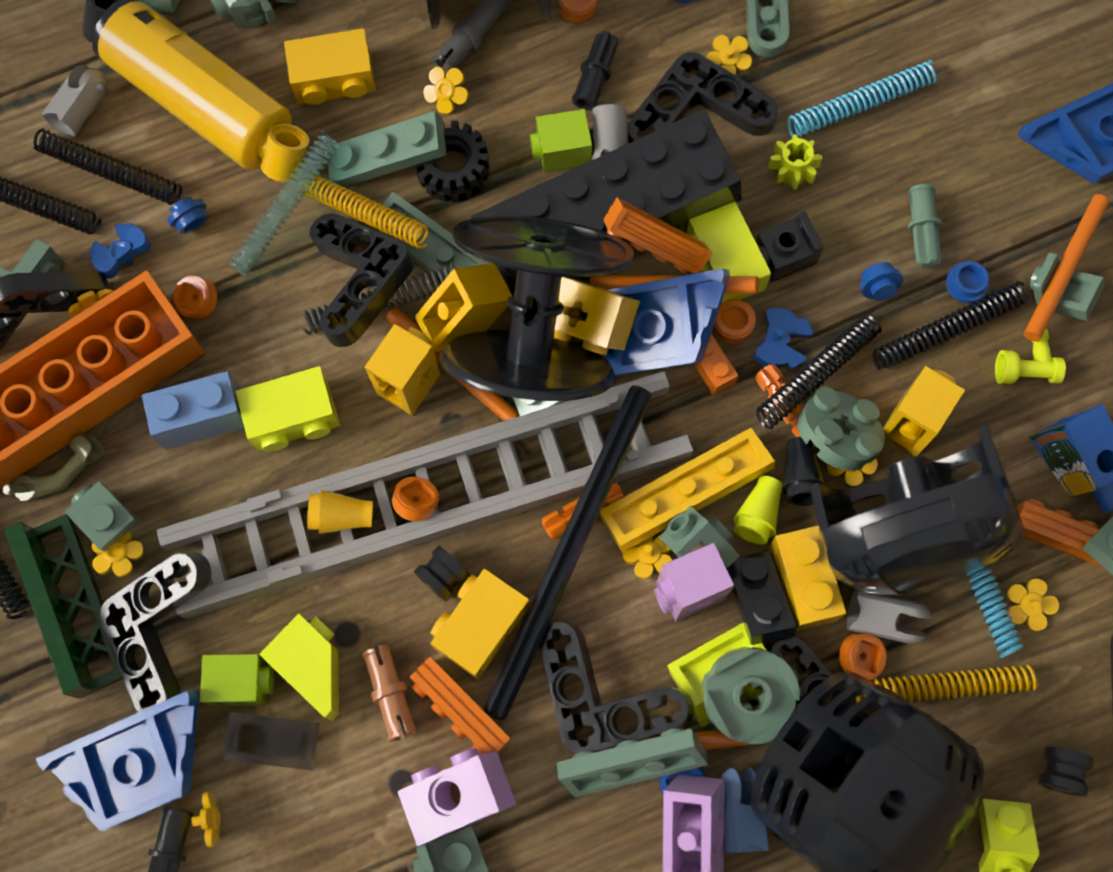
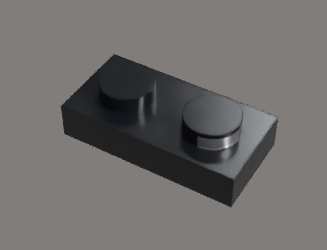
[726,550,796,645]

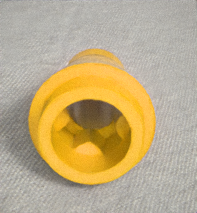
[307,489,373,534]

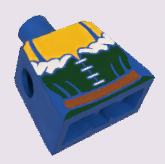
[1029,404,1113,513]

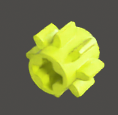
[768,134,822,190]

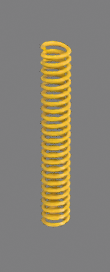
[295,172,428,249]
[856,665,1038,703]

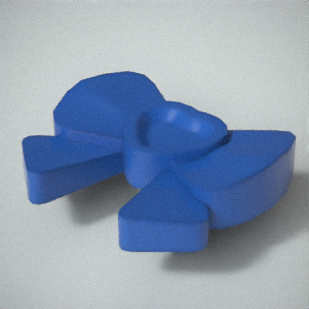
[89,223,151,278]
[753,307,813,370]

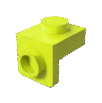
[978,799,1039,872]

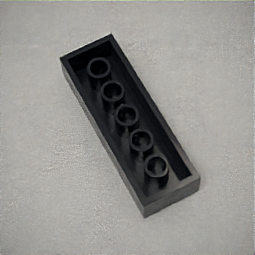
[471,108,742,296]

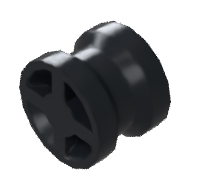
[413,545,471,602]
[1038,746,1094,797]

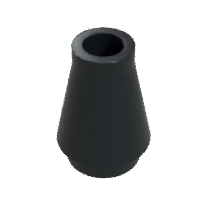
[782,437,827,506]

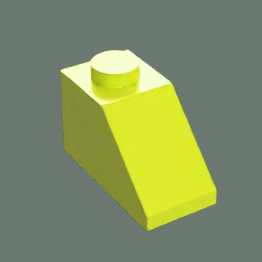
[259,613,339,721]

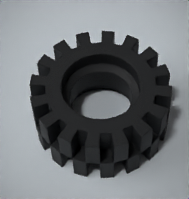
[415,120,490,202]

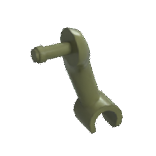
[3,435,105,501]

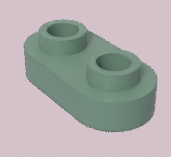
[745,0,789,57]

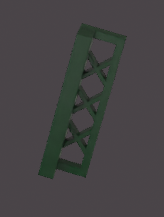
[4,514,123,699]

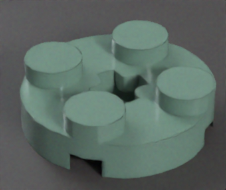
[797,387,885,471]
[702,647,800,745]

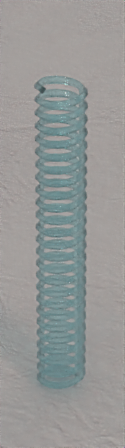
[228,130,340,278]

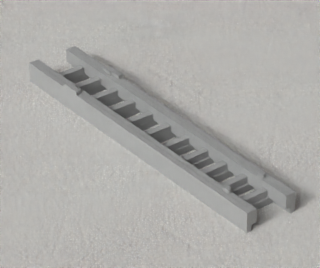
[156,371,693,620]

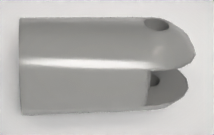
[41,65,107,137]
[591,104,629,161]
[847,590,932,644]

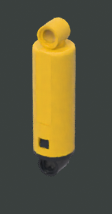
[82,0,310,182]

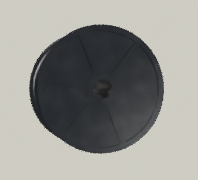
[440,216,634,401]

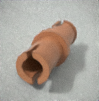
[362,644,418,742]

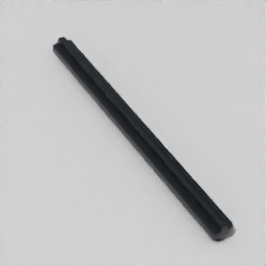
[484,385,652,720]

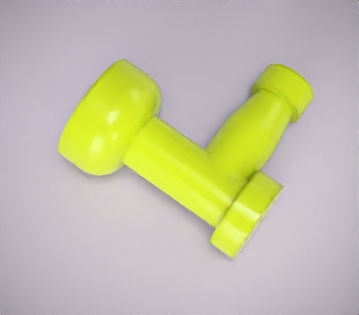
[995,329,1066,385]

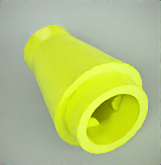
[733,476,783,545]

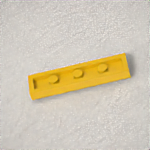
[599,428,775,553]

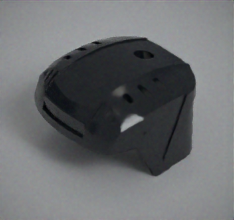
[810,424,1025,595]
[750,671,984,872]

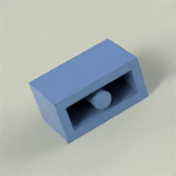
[142,371,244,449]

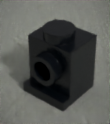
[755,211,824,282]

